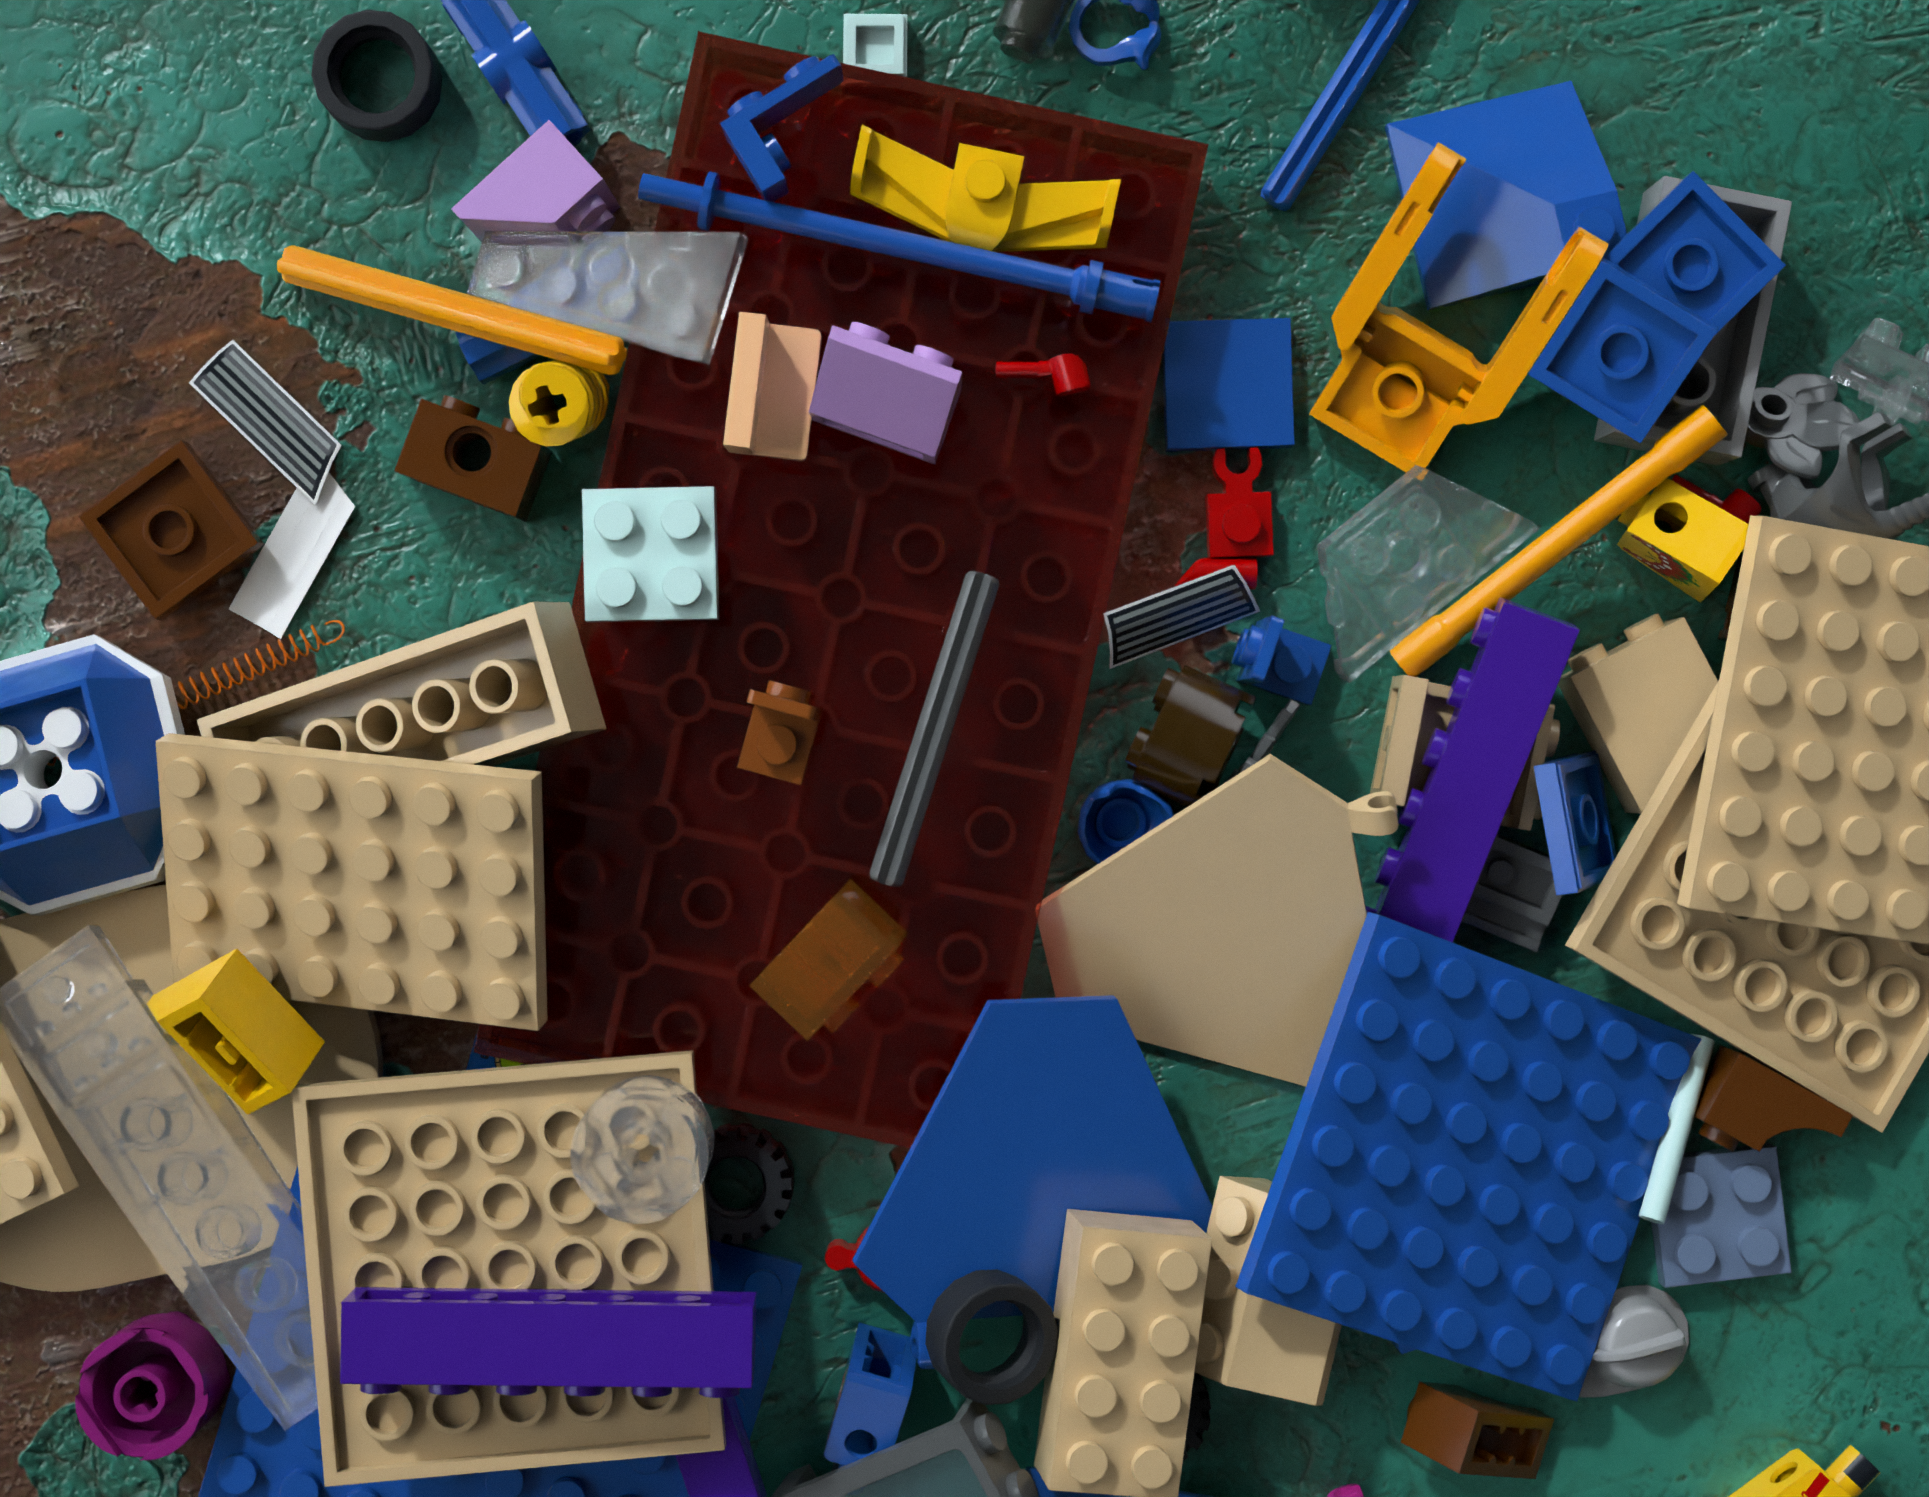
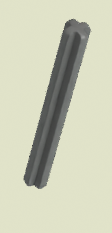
[869,571,999,887]

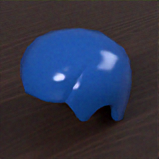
[1077,779,1174,864]

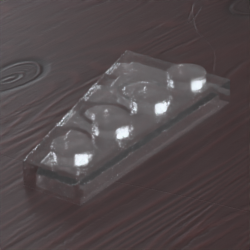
[467,231,748,365]

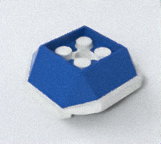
[0,634,185,916]

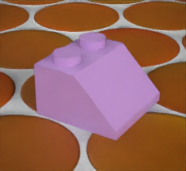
[451,120,620,249]

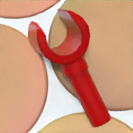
[996,354,1090,396]
[1672,474,1761,524]

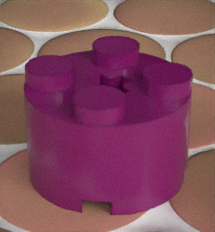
[75,1311,230,1460]

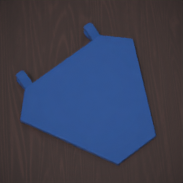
[852,995,1212,1370]

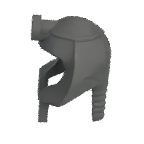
[1747,411,1929,540]

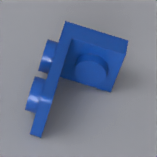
[720,54,844,202]
[1232,615,1332,706]

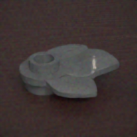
[1745,373,1861,479]

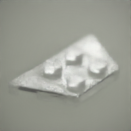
[1317,465,1539,683]

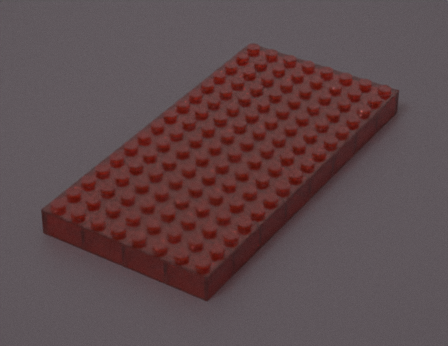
[474,31,1209,1148]

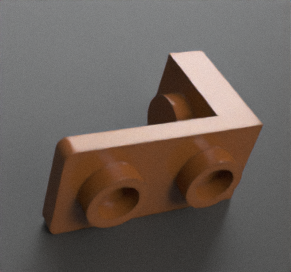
[737,680,823,785]

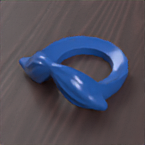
[1069,0,1161,70]

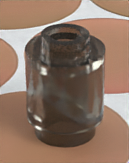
[993,0,1074,64]

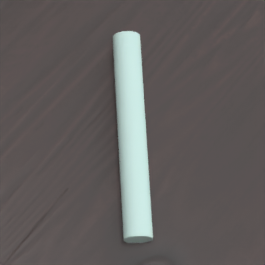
[1639,1034,1715,1224]

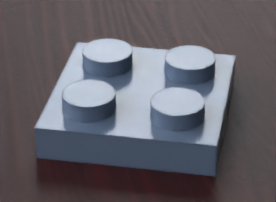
[1651,1143,1791,1288]

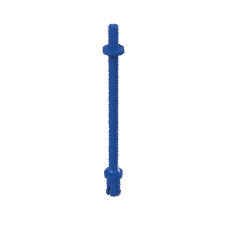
[638,171,1161,323]

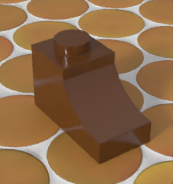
[1694,1046,1853,1152]
[1401,1381,1554,1479]

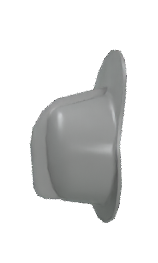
[1579,1285,1689,1398]

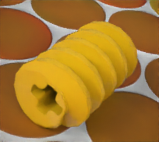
[509,360,610,447]

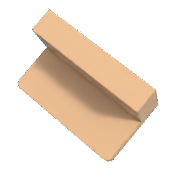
[723,311,822,461]

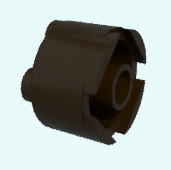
[1125,665,1257,807]

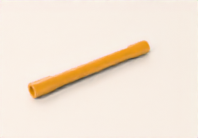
[1389,405,1728,677]

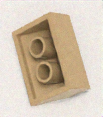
[1195,1176,1342,1406]

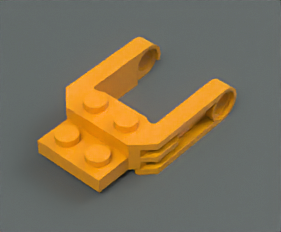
[1309,142,1609,480]

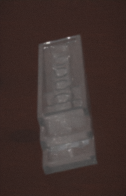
[0,925,318,1431]

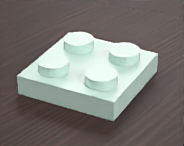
[582,486,719,623]

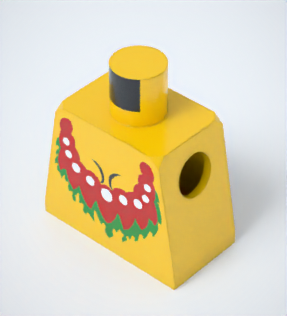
[1615,474,1748,603]

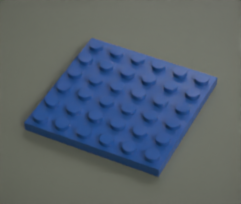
[1235,912,1702,1402]

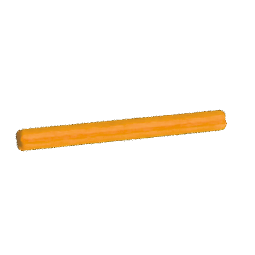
[277,245,627,375]

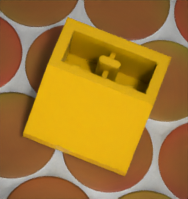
[147,948,325,1115]

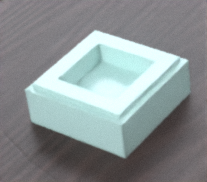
[843,14,908,84]

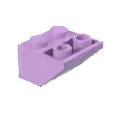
[809,322,962,465]

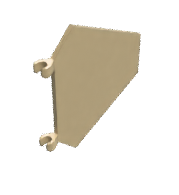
[1035,754,1398,1087]

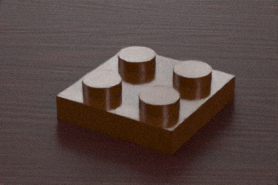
[78,440,265,620]

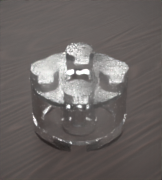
[570,1075,714,1224]

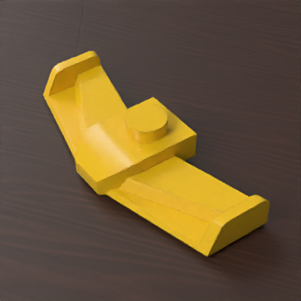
[850,125,1121,252]

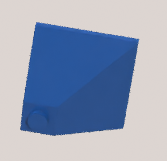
[1385,81,1627,311]

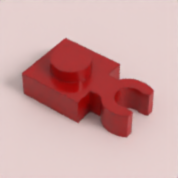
[1205,447,1274,558]

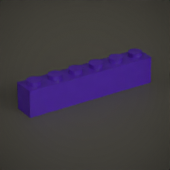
[1366,597,1580,943]
[340,1287,757,1398]

